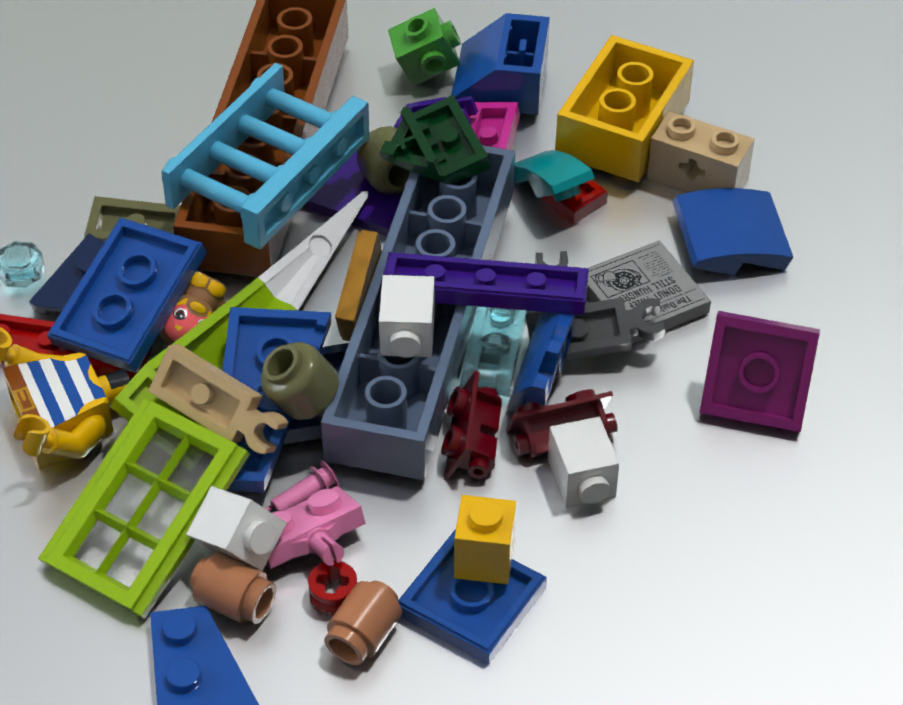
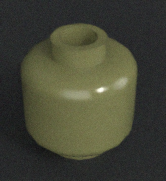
[356,126,410,195]
[260,342,339,420]

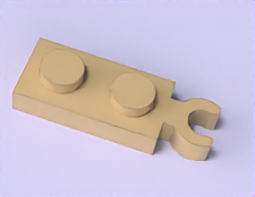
[148,344,288,454]

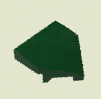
[379,95,492,184]

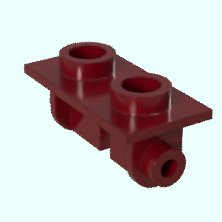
[441,370,502,479]
[506,389,618,458]

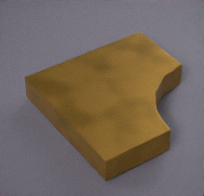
[335,230,382,341]

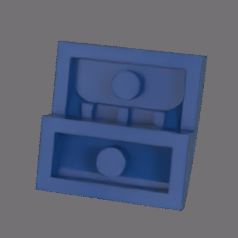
[673,188,794,276]

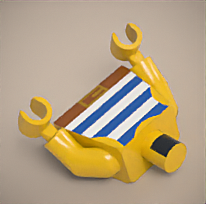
[0,327,130,469]

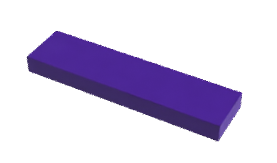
[381,252,589,315]

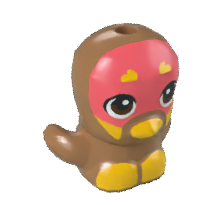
[160,271,226,346]

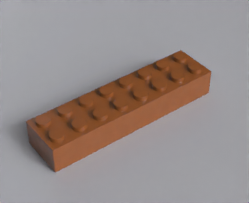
[173,0,348,277]

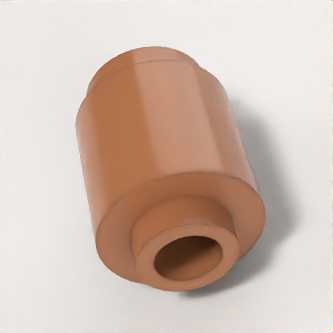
[190,552,276,624]
[324,581,402,665]

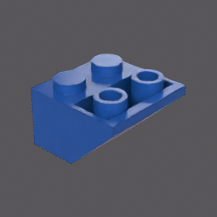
[451,13,550,115]

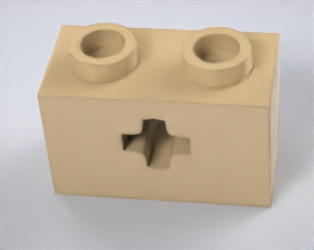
[647,111,755,193]

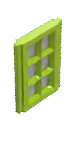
[38,398,250,619]

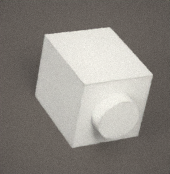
[379,275,435,358]
[548,416,619,507]
[186,486,287,571]

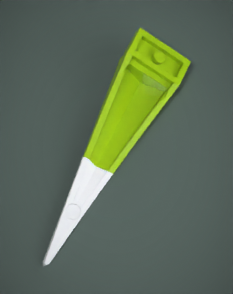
[110,191,368,472]

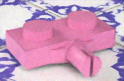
[266,486,366,569]

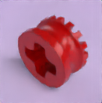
[308,560,357,616]

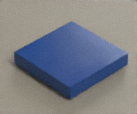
[398,530,547,665]

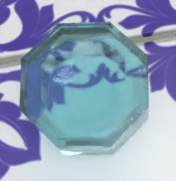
[0,241,45,288]

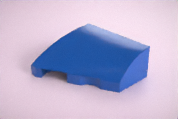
[507,312,575,413]

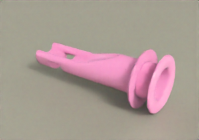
[265,460,340,511]

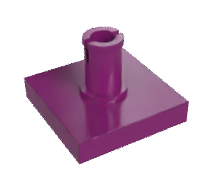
[699,311,820,432]

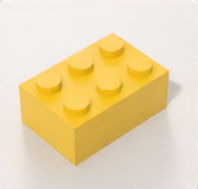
[555,35,694,183]

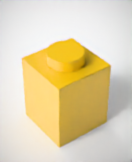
[454,495,517,584]

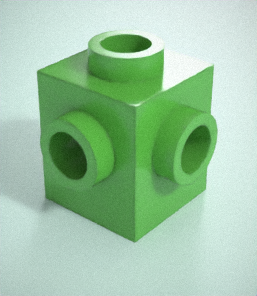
[388,8,461,86]

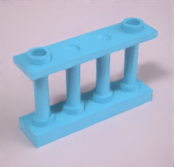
[161,63,370,250]

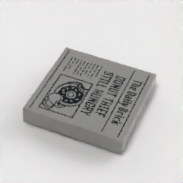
[587,240,711,344]

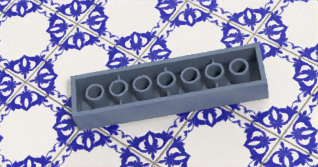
[321,145,515,481]

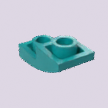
[514,150,595,202]

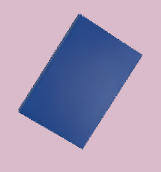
[47,217,207,373]

